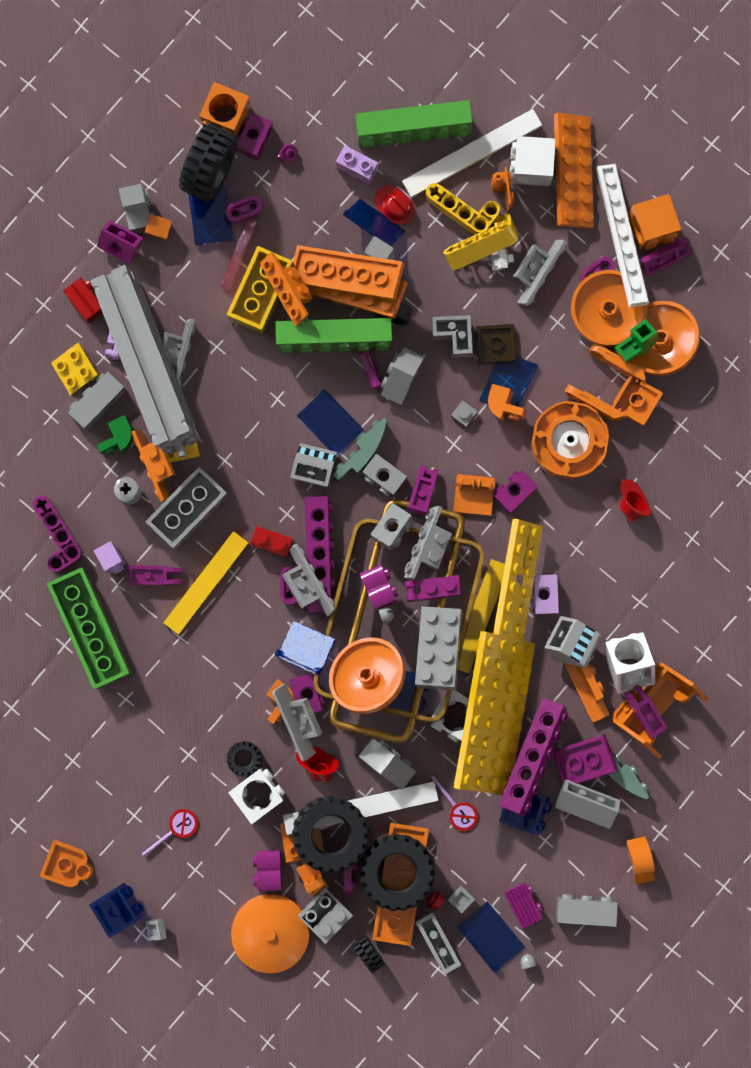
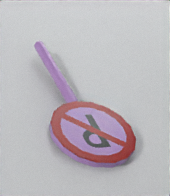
[431,776,478,831]
[142,809,198,856]

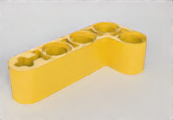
[426,183,500,235]
[444,214,519,270]

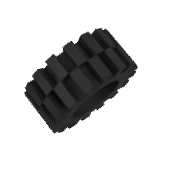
[226,741,262,776]
[352,935,385,974]

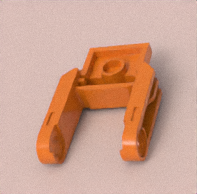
[564,343,663,427]

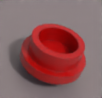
[427,891,444,911]

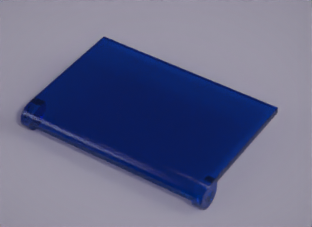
[188,185,234,246]
[343,199,405,246]
[479,356,538,407]
[297,389,364,455]
[275,621,336,675]
[457,901,525,973]

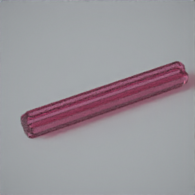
[221,219,257,290]

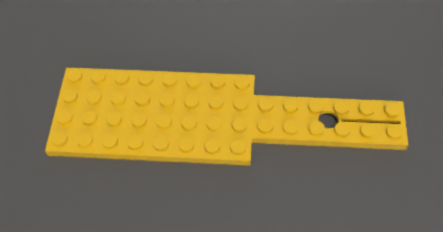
[454,519,543,795]

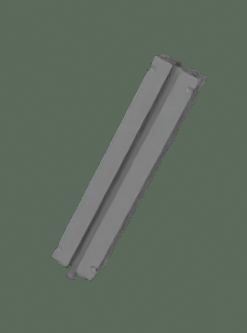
[90,265,200,458]

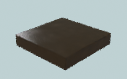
[476,324,516,365]

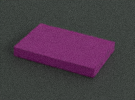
[553,734,618,784]

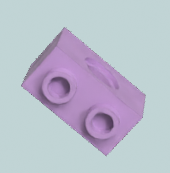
[336,145,378,185]
[94,541,126,574]
[530,575,559,615]

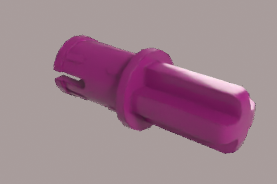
[359,351,382,390]

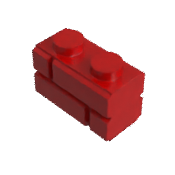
[63,278,103,323]
[250,526,294,558]

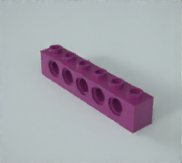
[305,496,335,613]
[499,698,568,817]

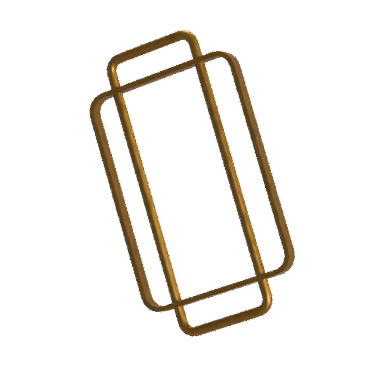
[314,499,485,743]

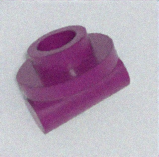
[277,142,297,163]

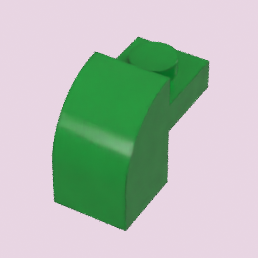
[615,319,658,364]
[97,415,133,455]

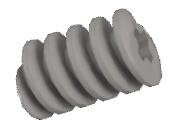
[114,477,142,505]

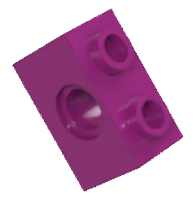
[237,113,273,161]
[97,220,143,264]
[494,470,538,514]
[289,673,325,713]

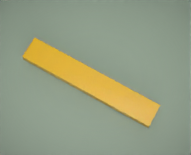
[163,531,249,635]
[458,559,505,674]

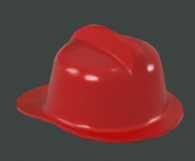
[374,185,415,225]
[620,479,651,522]
[296,746,339,782]

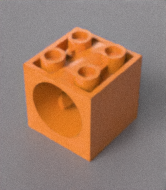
[199,82,251,137]
[628,194,682,251]

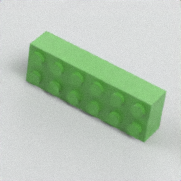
[356,100,472,148]
[276,318,392,354]
[47,568,132,690]

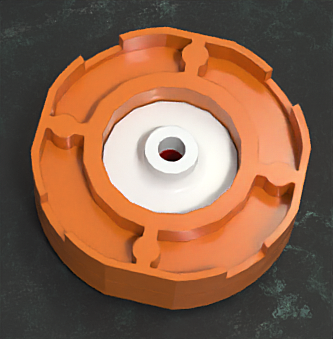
[531,401,609,480]

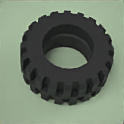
[179,124,238,202]
[292,796,369,873]
[360,834,435,911]

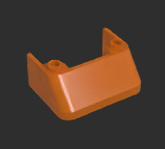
[612,663,709,759]

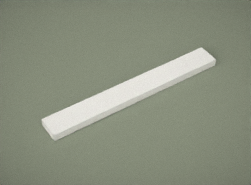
[402,109,542,198]
[596,164,649,308]
[282,781,438,835]

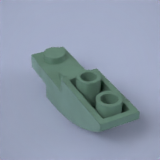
[333,418,387,482]
[608,742,650,799]

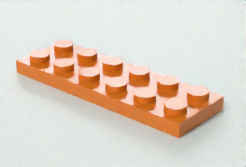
[554,113,594,229]
[292,245,405,301]
[307,280,408,319]
[372,822,429,946]

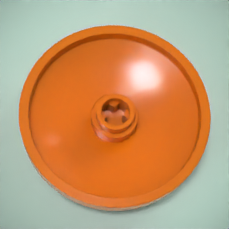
[570,270,648,347]
[630,301,700,376]
[329,638,406,714]
[231,894,309,973]

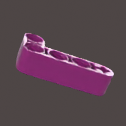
[33,496,83,573]

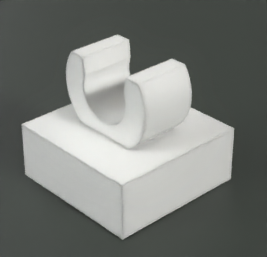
[491,249,514,271]

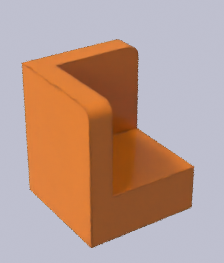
[144,214,172,241]

